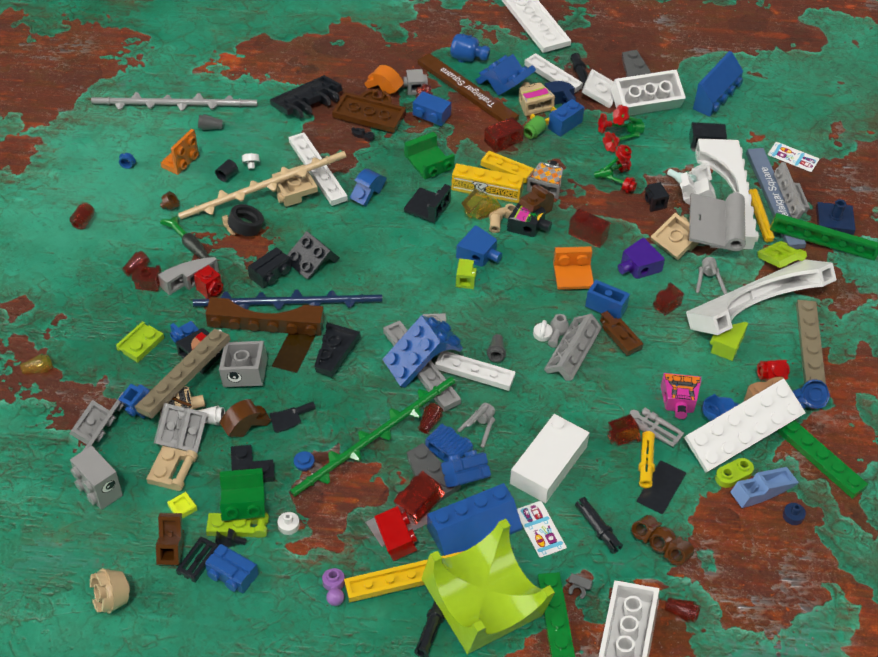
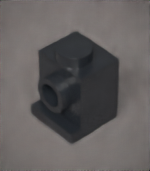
[645,182,669,212]

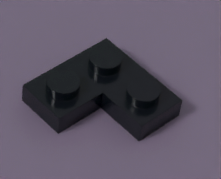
[231,445,275,482]

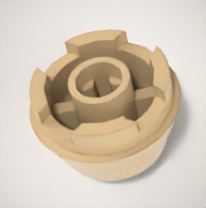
[90,568,130,614]

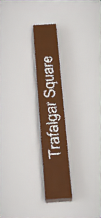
[418,53,519,127]

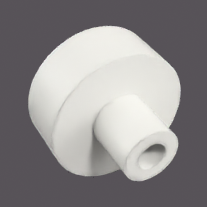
[242,153,260,169]
[278,512,300,535]

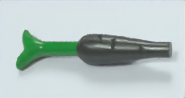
[160,216,210,259]

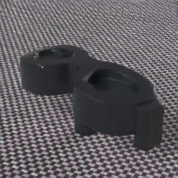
[351,127,375,141]

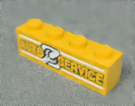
[451,163,524,203]

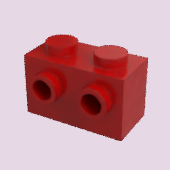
[374,506,418,561]

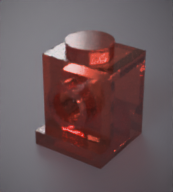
[132,265,162,292]
[653,282,684,316]
[607,414,641,446]

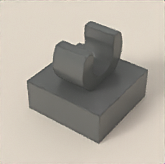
[569,573,594,599]

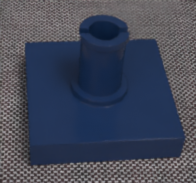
[816,199,855,235]

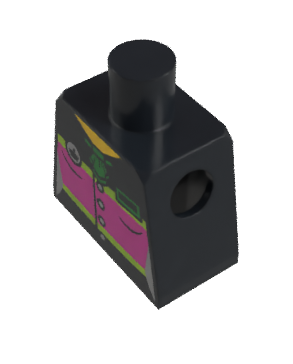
[507,202,552,237]

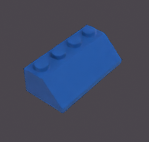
[693,51,743,117]
[427,483,523,556]

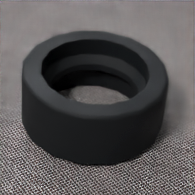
[227,204,264,236]

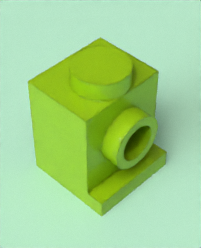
[456,258,477,289]

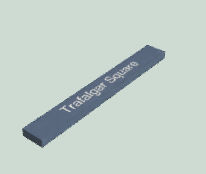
[746,148,806,249]

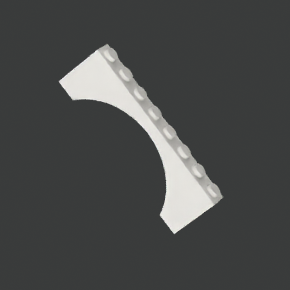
[695,139,759,249]
[686,260,837,335]

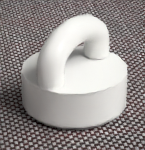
[533,320,553,342]

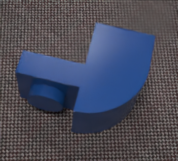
[350,168,387,206]

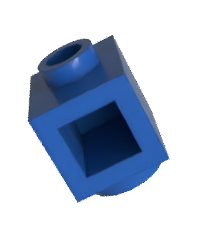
[118,384,150,419]

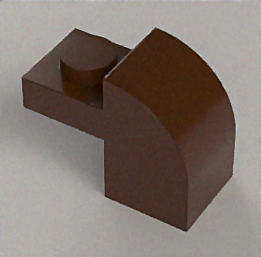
[519,185,554,214]
[219,399,271,437]
[156,513,184,565]

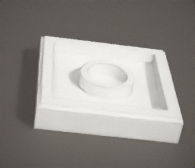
[582,69,614,108]

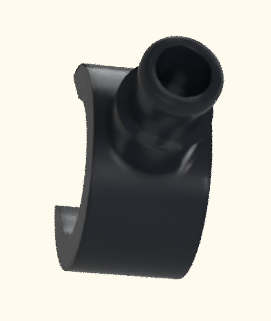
[215,528,247,547]

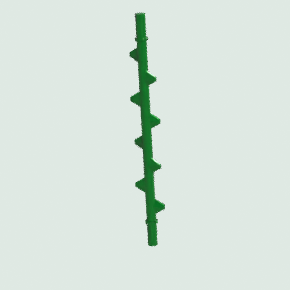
[290,376,455,497]

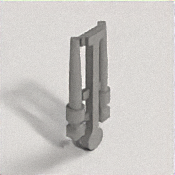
[629,407,684,447]

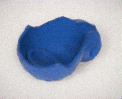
[792,379,830,409]
[702,394,739,421]

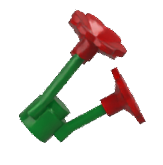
[598,105,645,152]

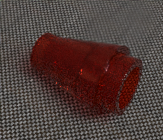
[122,251,150,277]
[418,403,443,434]
[665,597,700,623]

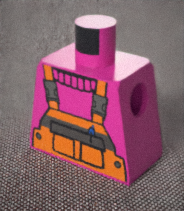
[661,373,701,419]

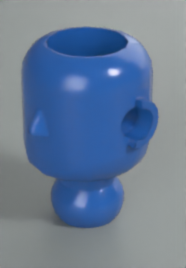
[450,33,490,63]

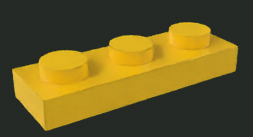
[480,151,534,183]

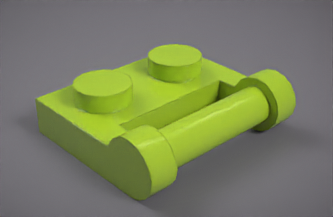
[757,241,807,268]

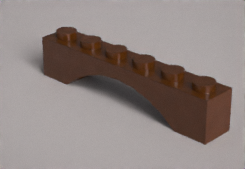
[205,297,324,336]

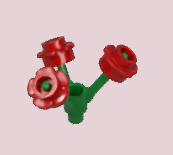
[594,145,637,194]

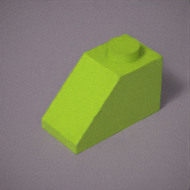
[710,322,748,361]

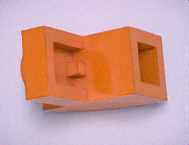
[364,65,404,94]

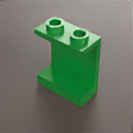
[404,132,455,180]
[220,468,265,521]

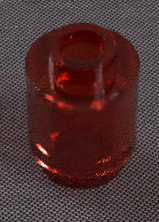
[70,203,94,229]

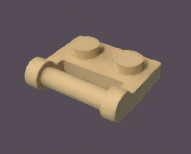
[146,446,198,491]

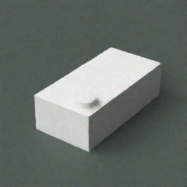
[611,70,686,116]
[510,414,590,504]
[599,581,659,657]

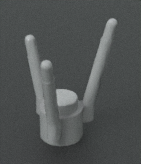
[696,257,727,295]
[457,403,495,448]

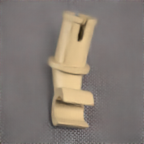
[489,204,516,233]

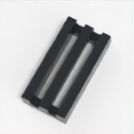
[176,537,219,583]

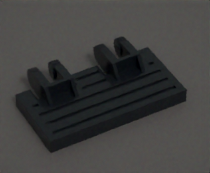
[270,75,343,119]

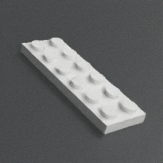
[502,0,571,53]
[684,379,806,473]

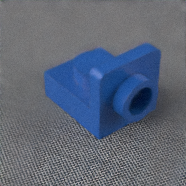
[170,321,199,343]

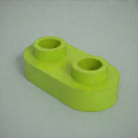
[715,458,754,488]

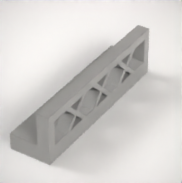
[544,314,602,381]

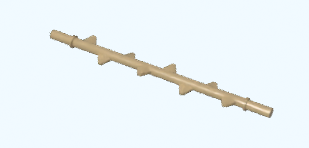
[178,151,346,220]

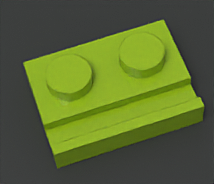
[116,321,164,363]

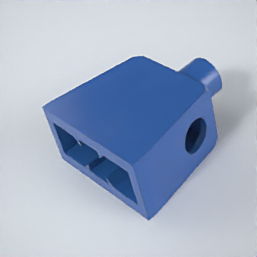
[456,225,502,267]

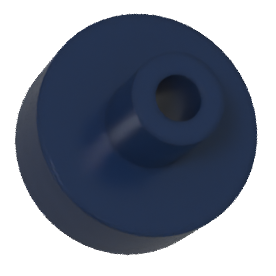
[783,503,806,525]

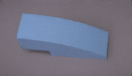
[731,467,799,508]

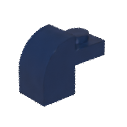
[544,81,576,105]

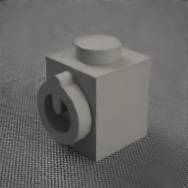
[403,69,428,95]

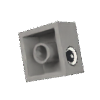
[219,341,268,387]
[70,445,123,510]

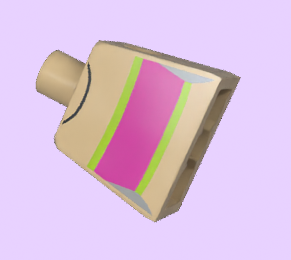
[519,82,555,116]

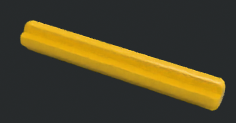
[749,189,775,243]

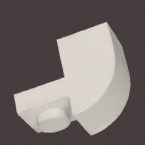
[680,172,716,205]

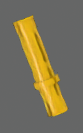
[638,431,655,488]

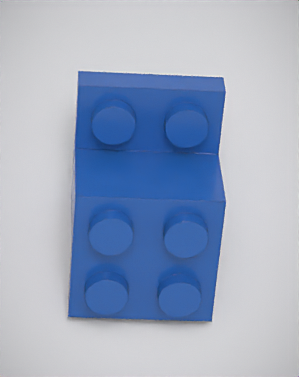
[475,54,536,96]

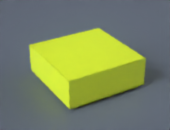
[167,492,197,519]

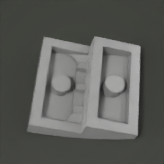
[154,403,207,453]

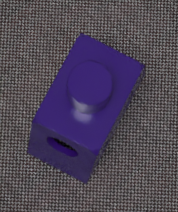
[618,237,665,279]

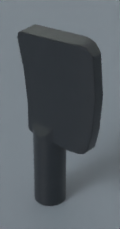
[270,401,316,433]

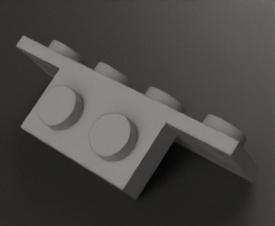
[774,162,810,219]
[69,392,124,451]

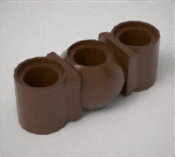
[632,515,694,566]

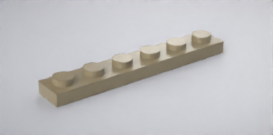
[796,300,826,384]
[135,329,231,419]

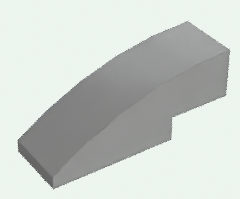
[158,257,219,295]

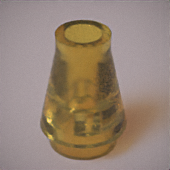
[20,353,52,374]

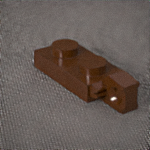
[600,311,643,356]

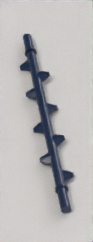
[193,289,382,310]

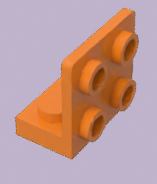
[160,129,199,175]
[553,246,594,290]

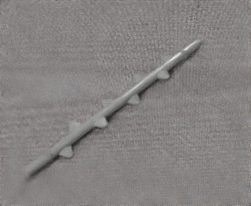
[91,92,257,111]

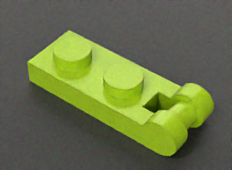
[206,513,269,538]

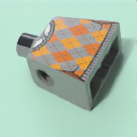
[527,160,563,199]

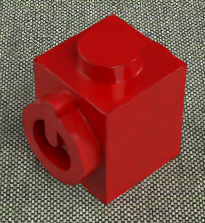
[194,265,223,299]
[757,359,790,381]

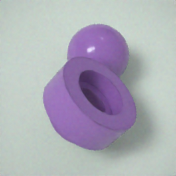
[322,568,345,606]

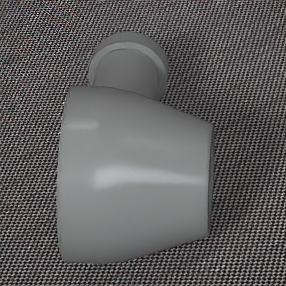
[548,314,569,348]

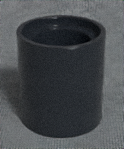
[215,159,238,182]

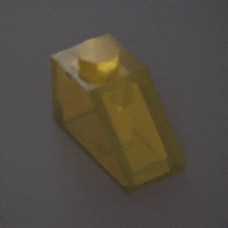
[461,188,502,220]

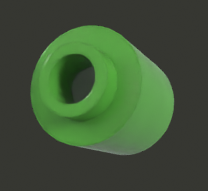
[523,116,547,139]

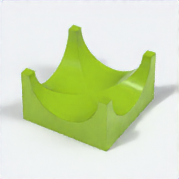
[421,519,555,654]

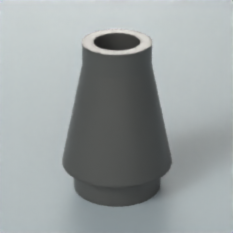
[198,114,223,130]
[487,334,506,362]

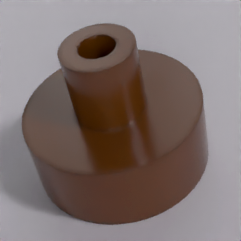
[160,191,179,210]

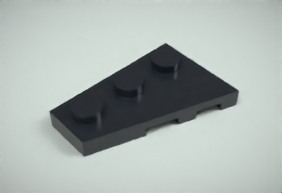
[314,322,361,377]

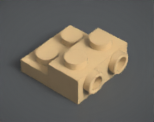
[272,165,318,207]
[651,213,699,260]

